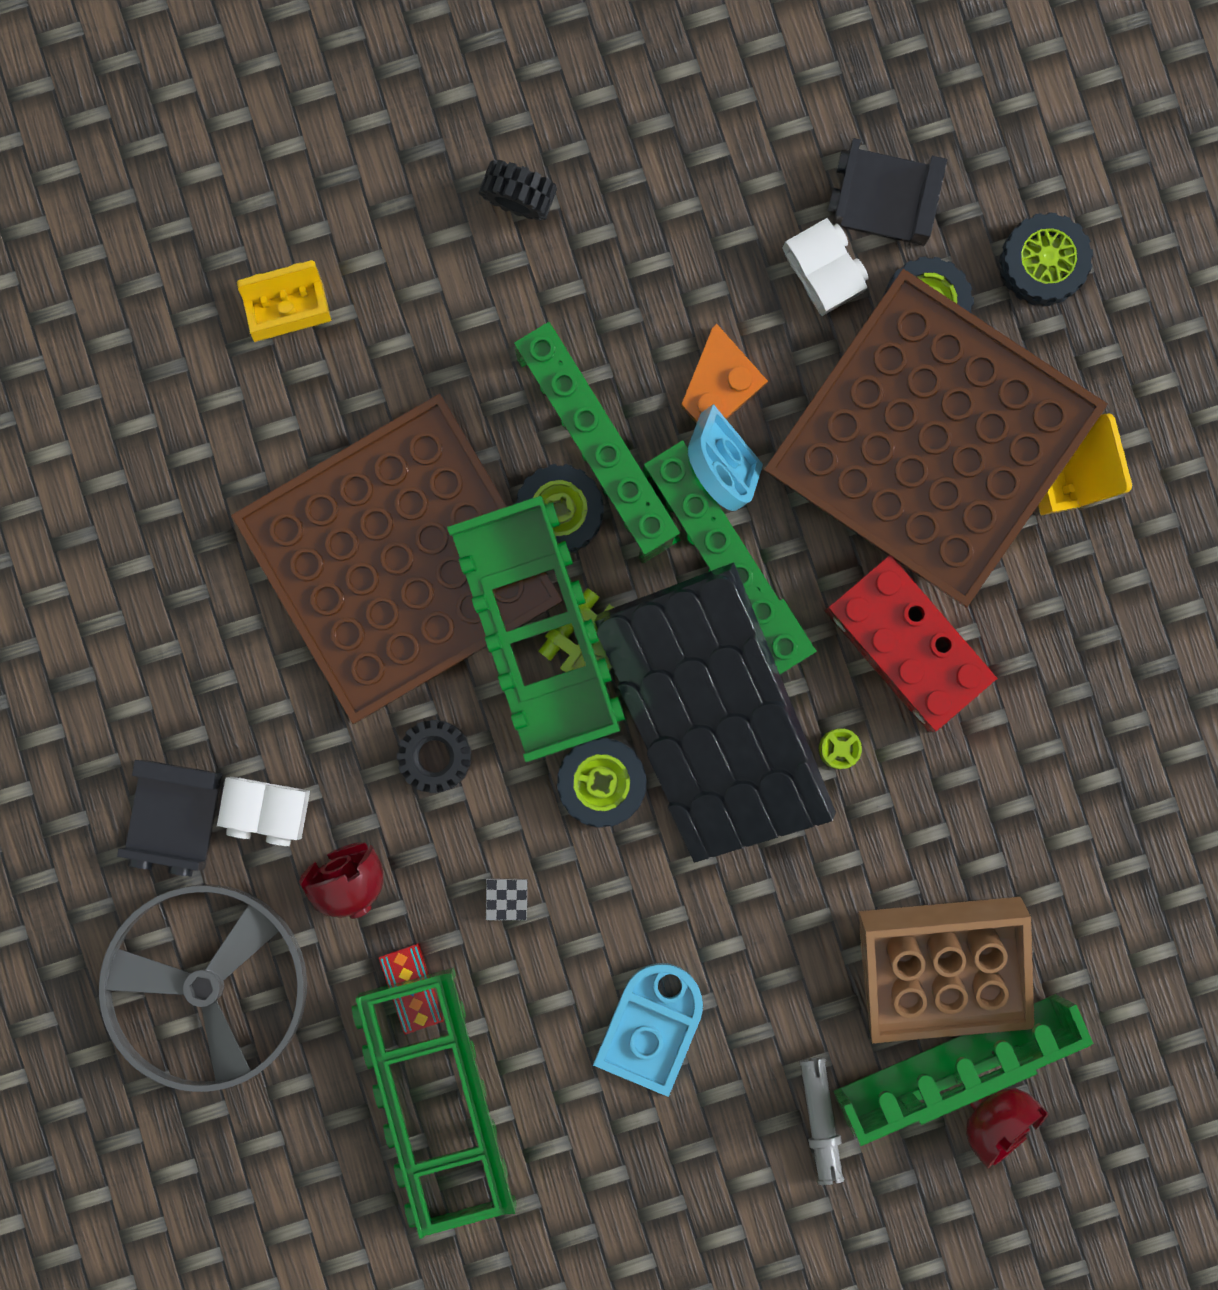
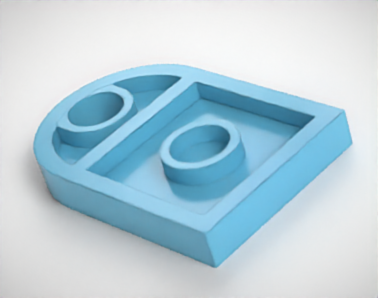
[688,404,763,511]
[593,963,703,1097]

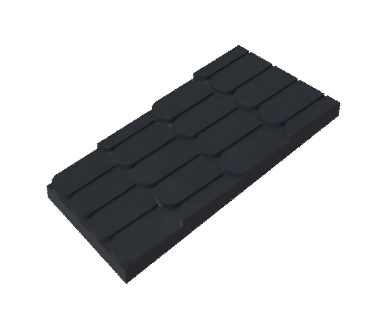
[594,562,836,863]

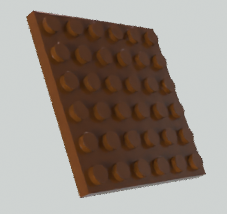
[764,269,1108,608]
[231,393,563,724]

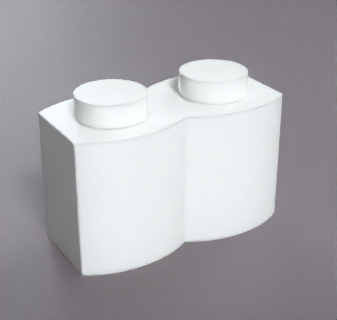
[782,218,868,316]
[217,777,310,846]

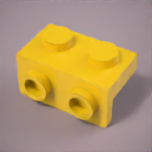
[237,260,332,342]

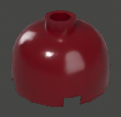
[299,842,384,919]
[966,1088,1049,1169]

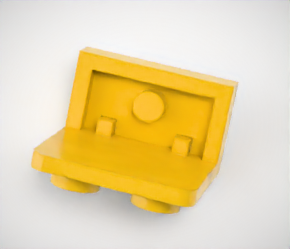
[1038,413,1132,516]

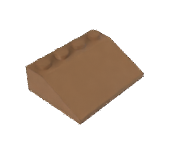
[859,897,1034,1044]

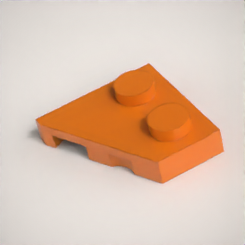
[681,324,768,424]

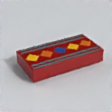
[379,943,444,1035]

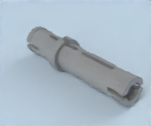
[799,1057,844,1185]

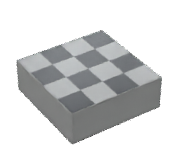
[486,879,528,920]

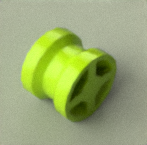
[818,729,862,769]

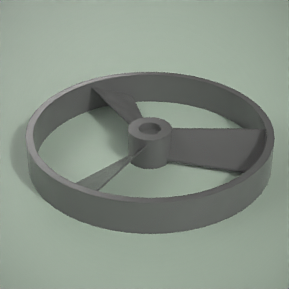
[99,885,307,1092]

